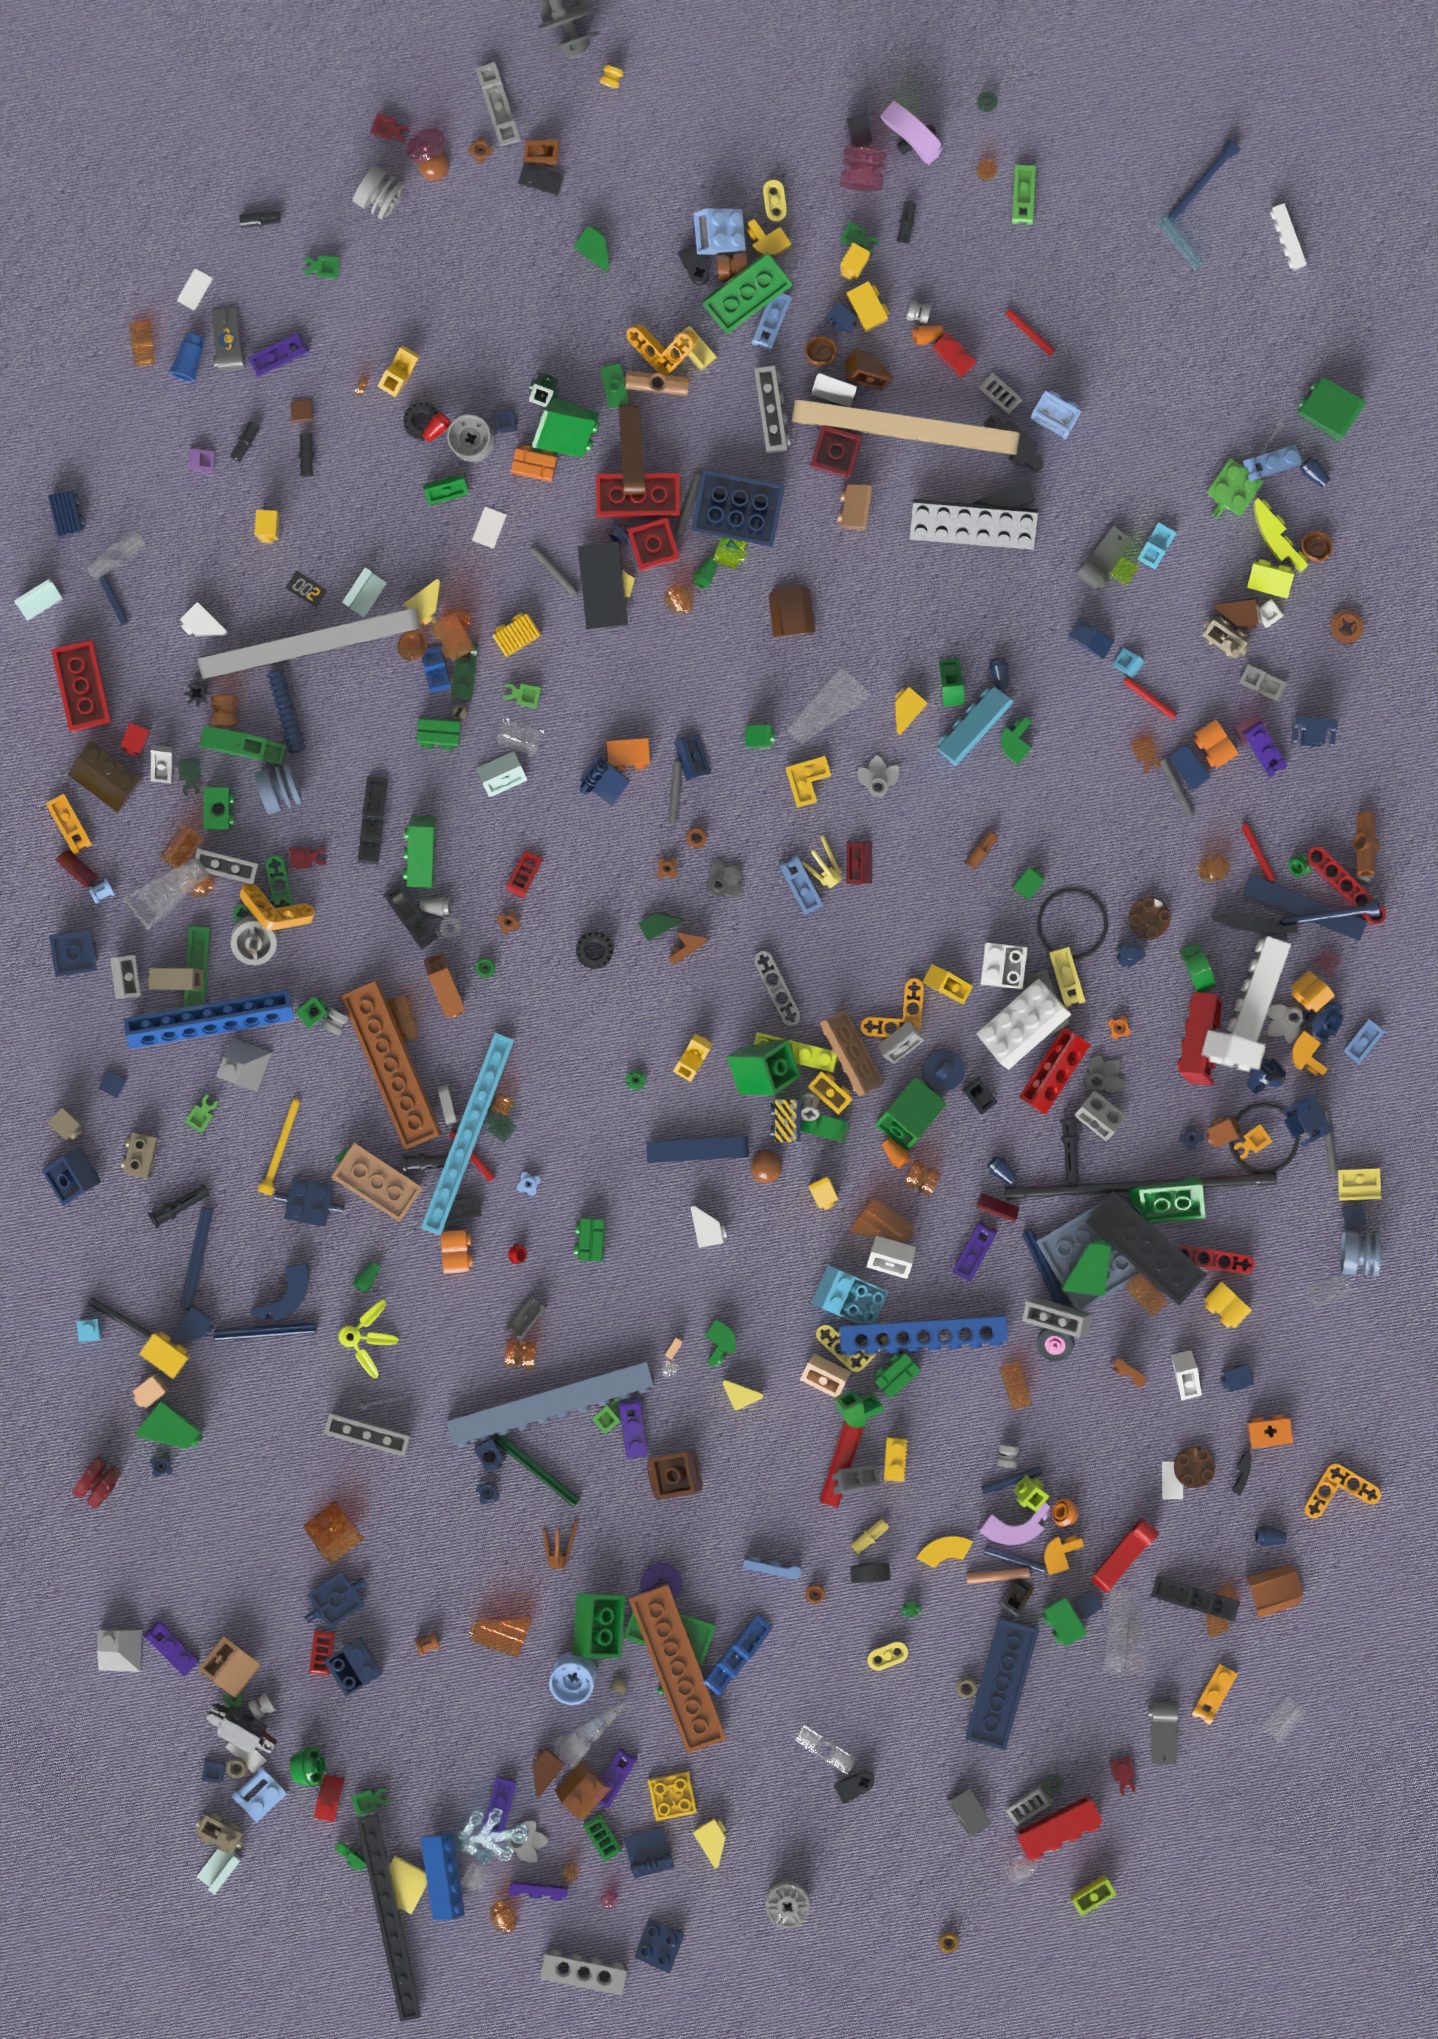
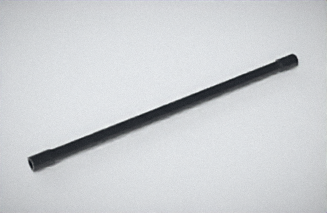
[1005,1172,1277,1200]

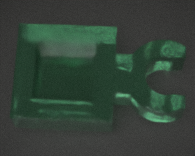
[178,759,201,795]
[483,1108,517,1143]

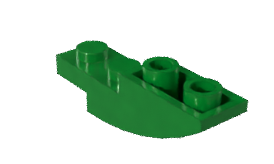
[199,726,286,766]

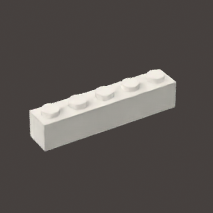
[1270,203,1307,271]

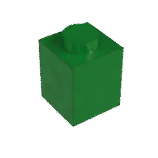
[1012,867,1045,901]

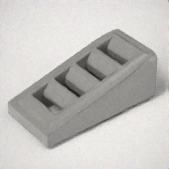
[978,372,1023,416]
[1005,1784,1053,1827]

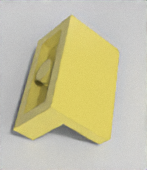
[674,325,717,371]

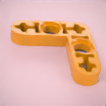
[626,324,698,375]
[239,883,315,930]
[860,978,924,1037]
[1304,1463,1381,1518]

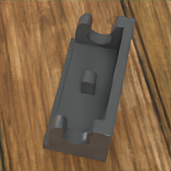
[505,1295,547,1341]
[832,1465,881,1495]
[947,1788,991,1836]

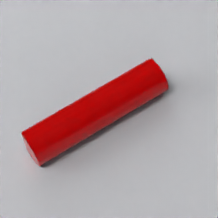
[819,1421,864,1507]

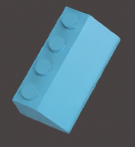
[937,687,1013,766]

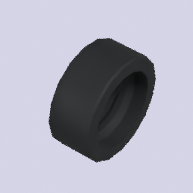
[850,1563,891,1583]

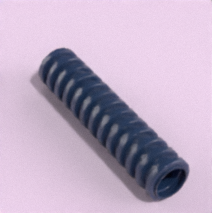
[266,669,307,753]

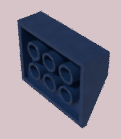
[691,469,785,547]

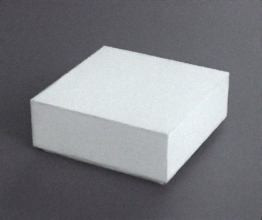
[1260,599,1284,628]

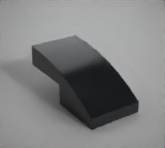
[1231,1451,1251,1496]

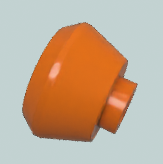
[1052,1498,1079,1526]

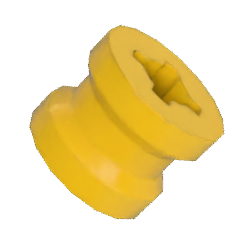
[599,65,624,89]

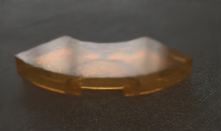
[1206,1582,1239,1638]

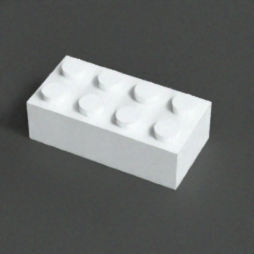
[976,978,1071,1070]

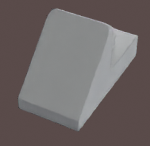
[151,745,175,784]

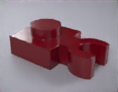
[371,113,410,143]
[289,847,326,869]
[1109,1756,1136,1795]

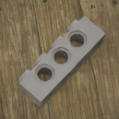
[540,1949,627,1996]

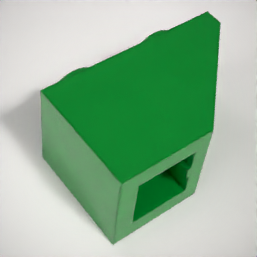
[745,725,775,749]

